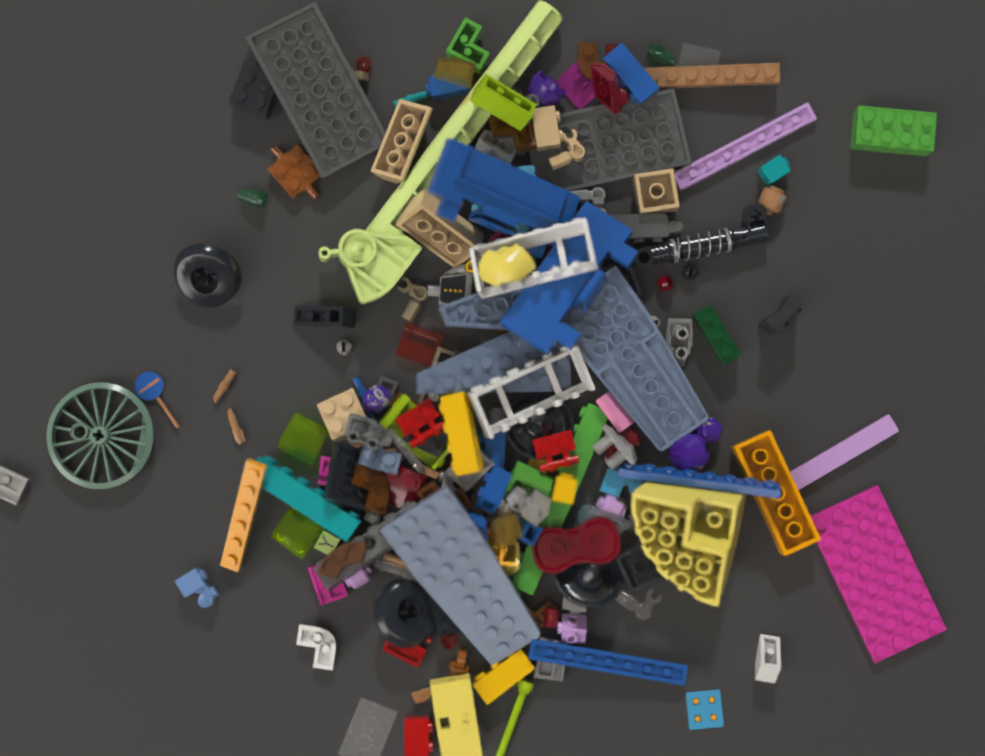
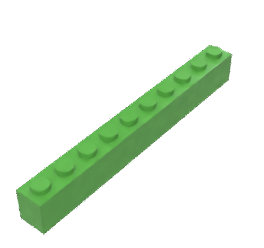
[509,403,608,595]

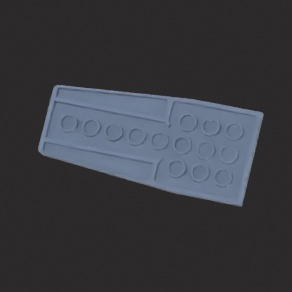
[561,266,709,451]
[380,485,540,664]

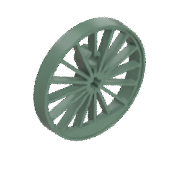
[47,382,155,489]

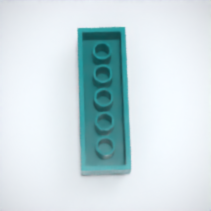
[256,456,363,542]

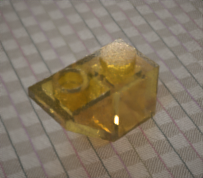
[489,514,522,549]

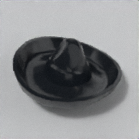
[174,244,242,308]
[505,392,574,460]
[554,559,623,608]
[373,577,435,648]

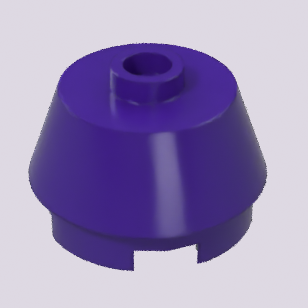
[528,69,567,106]
[669,433,710,471]

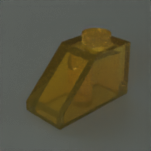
[433,58,476,88]

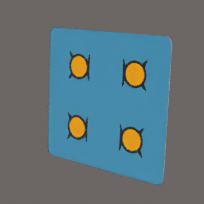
[686,690,724,730]

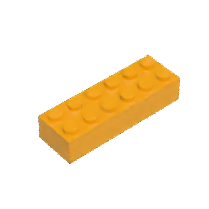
[731,430,821,556]

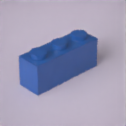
[603,43,660,106]

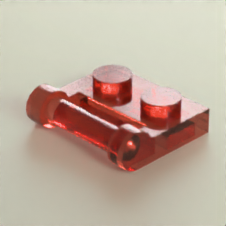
[395,321,444,367]

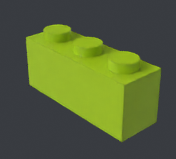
[470,74,536,131]

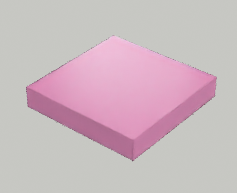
[596,391,635,433]

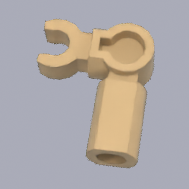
[548,129,585,171]

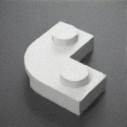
[296,624,337,670]

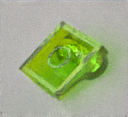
[277,412,329,465]
[271,507,325,560]

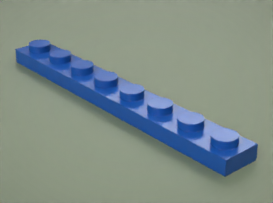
[618,461,781,498]
[528,639,688,686]

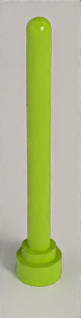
[496,678,535,756]

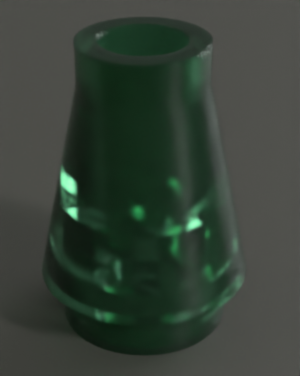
[646,42,676,67]
[237,188,268,209]

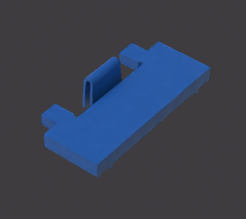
[427,138,580,259]
[500,201,638,356]

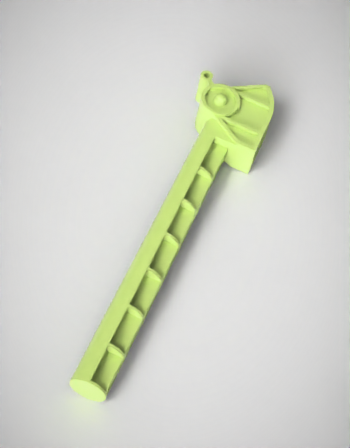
[319,1,563,305]

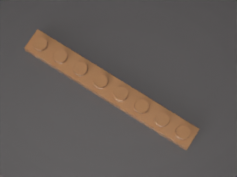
[624,63,780,90]

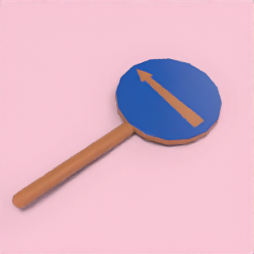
[135,371,179,428]

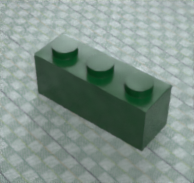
[691,304,741,366]

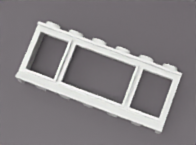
[469,218,598,299]
[467,346,595,439]

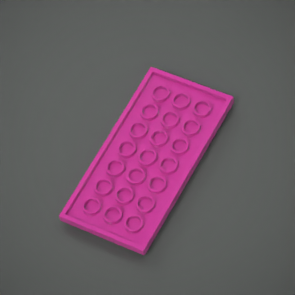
[811,485,947,663]

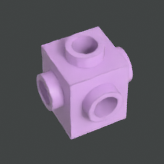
[557,614,587,643]

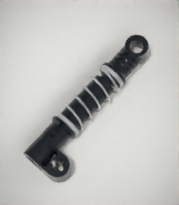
[633,205,770,267]

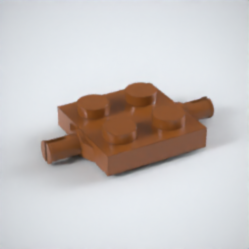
[268,145,321,200]

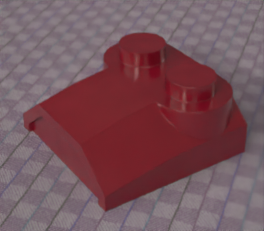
[590,63,628,114]
[385,464,429,508]

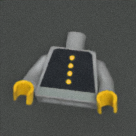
[428,261,474,306]

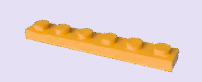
[220,459,268,572]

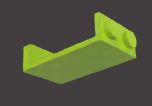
[378,394,449,470]

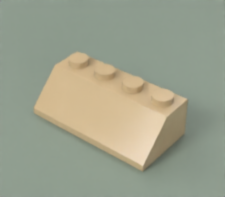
[371,99,433,184]
[396,189,484,268]

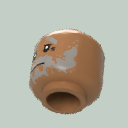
[758,185,787,216]

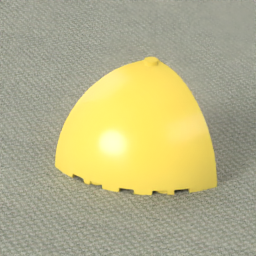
[631,481,746,607]

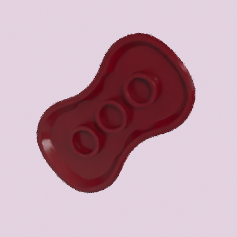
[532,517,620,574]

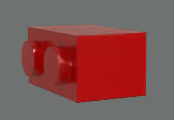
[404,716,433,756]

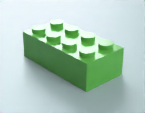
[850,105,937,156]

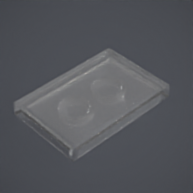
[338,697,398,756]

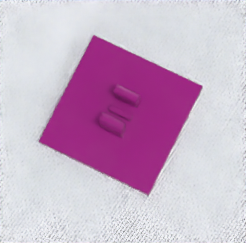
[556,61,595,109]

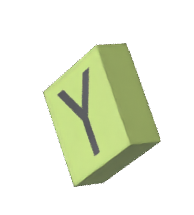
[314,530,341,555]

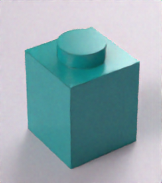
[757,155,791,187]

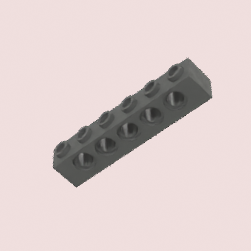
[314,501,416,591]

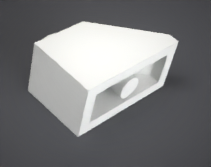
[755,634,781,683]

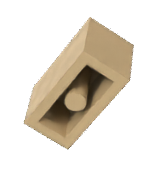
[531,105,564,151]

